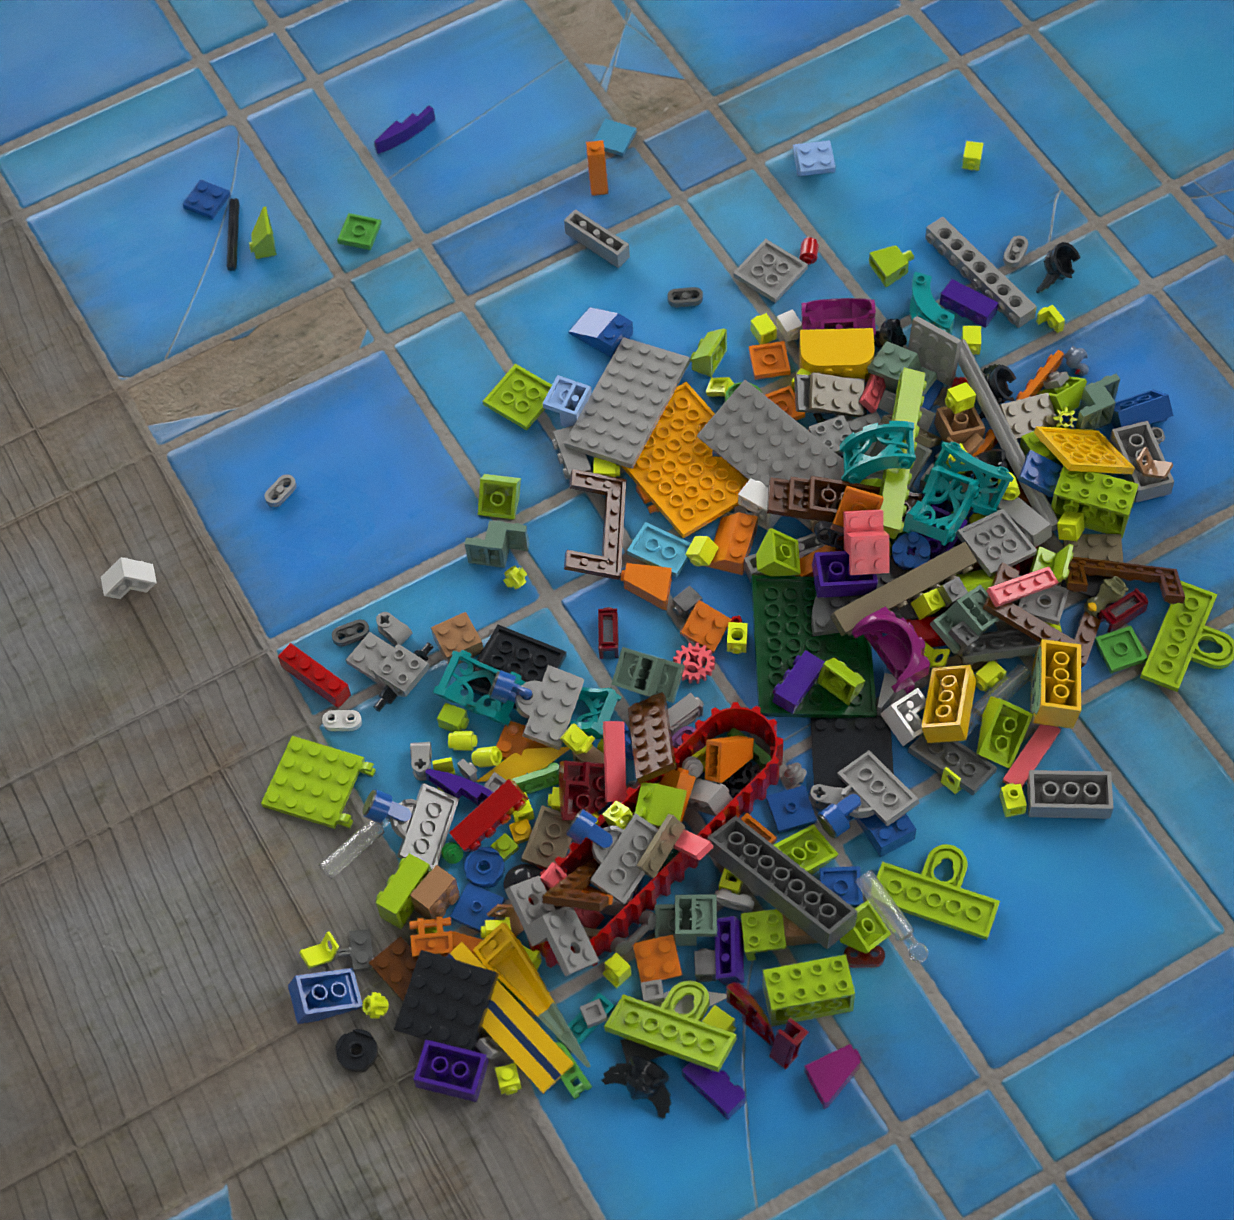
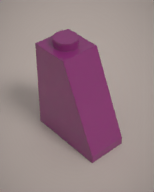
[804,1044,862,1109]

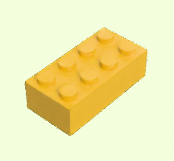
[921,665,976,743]

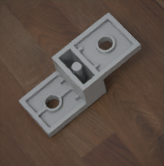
[999,575,1069,625]
[505,876,599,976]

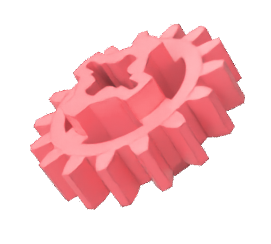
[673,643,715,684]

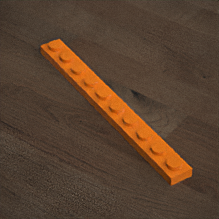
[961,350,1064,477]

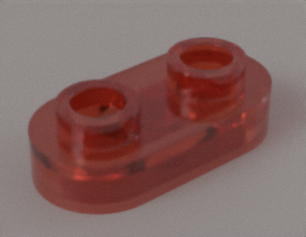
[844,945,885,968]

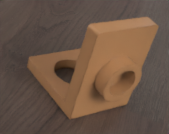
[947,432,985,455]
[1136,447,1173,479]
[487,904,524,937]

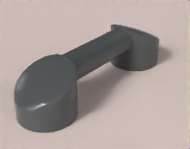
[611,910,656,955]

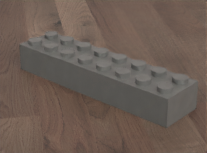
[707,816,858,949]

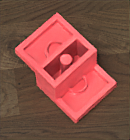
[844,510,889,575]

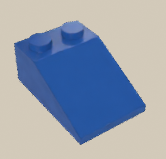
[569,307,633,358]
[854,813,916,857]
[288,968,363,1024]

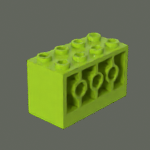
[1051,465,1139,539]
[762,954,855,1027]

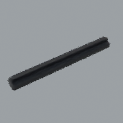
[226,198,239,271]

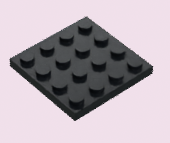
[394,950,499,1051]

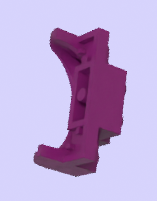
[801,298,876,337]
[852,606,930,694]

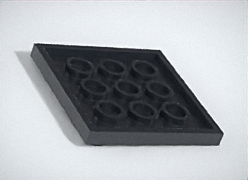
[463,624,567,710]
[811,716,894,791]

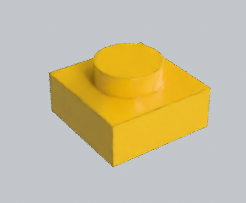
[509,818,532,844]

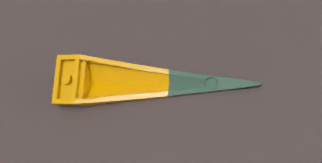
[473,923,591,1068]

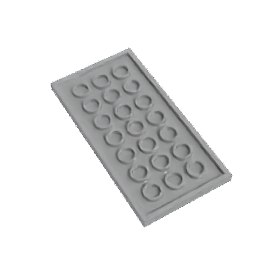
[564,337,690,469]
[697,380,844,531]

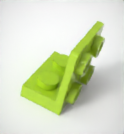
[1030,544,1074,586]
[741,909,786,961]

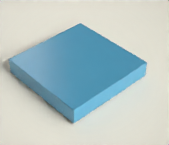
[593,119,637,157]

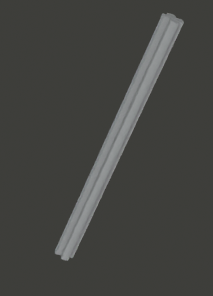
[958,339,1058,531]

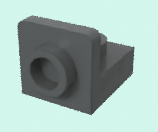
[948,621,979,656]

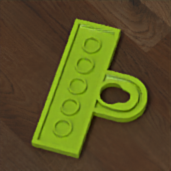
[1140,581,1234,692]
[869,844,1000,940]
[604,981,737,1072]

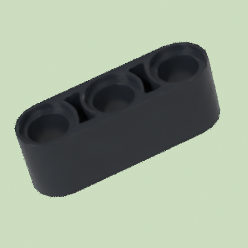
[814,521,845,551]

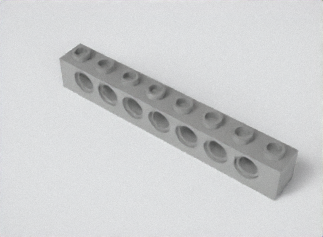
[925,217,1037,328]

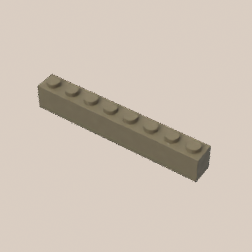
[830,542,977,636]

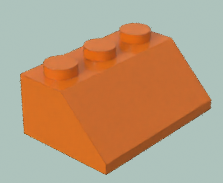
[706,512,758,575]

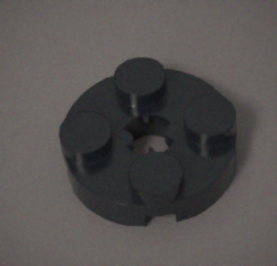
[335,1029,378,1072]

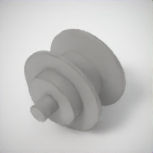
[682,757,703,778]
[784,763,807,784]

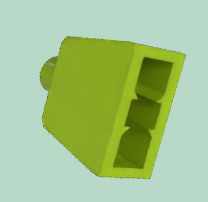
[869,245,914,287]

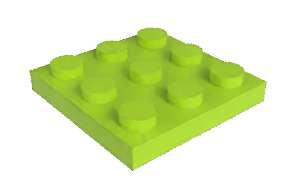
[483,364,552,430]

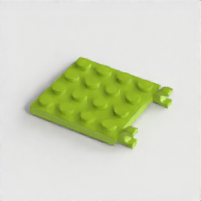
[261,736,376,829]

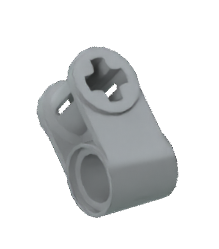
[376,612,413,646]
[410,742,432,781]
[809,784,844,810]

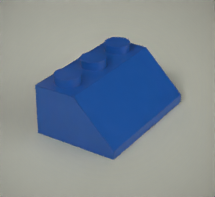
[1111,389,1173,429]

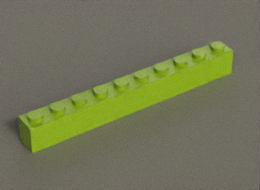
[879,367,927,539]

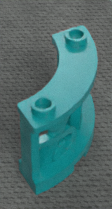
[909,272,955,335]
[839,421,916,484]
[924,441,1014,516]
[903,465,980,546]
[433,650,526,726]
[567,687,622,739]

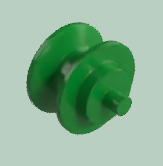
[441,842,463,864]

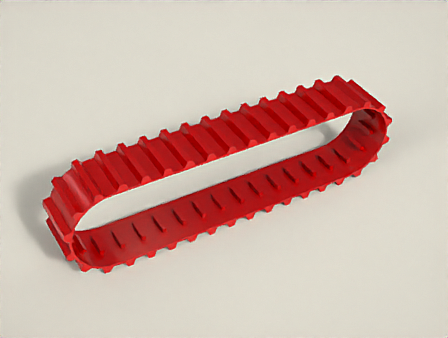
[528,702,783,968]

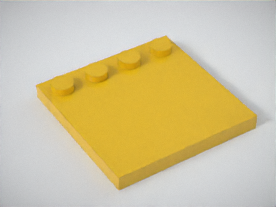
[1034,426,1135,474]

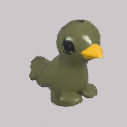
[1083,576,1128,617]

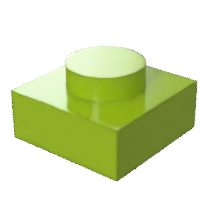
[490,833,519,862]

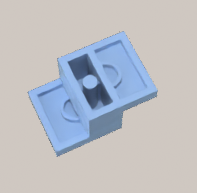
[793,141,836,176]
[542,375,592,427]

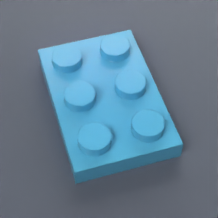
[627,522,691,577]

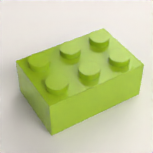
[376,853,431,929]

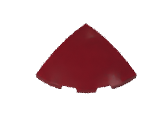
[559,760,608,821]
[726,983,775,1047]

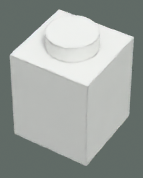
[777,309,802,342]

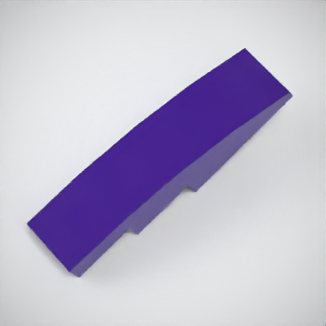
[374,105,436,154]
[425,769,493,806]

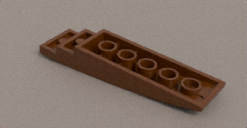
[767,476,922,522]

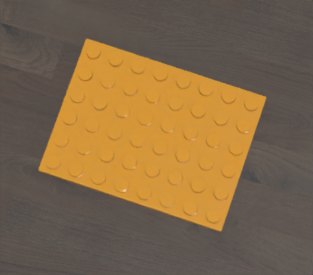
[621,382,749,539]

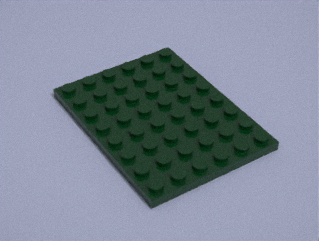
[751,575,877,718]

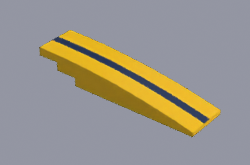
[446,942,574,1093]

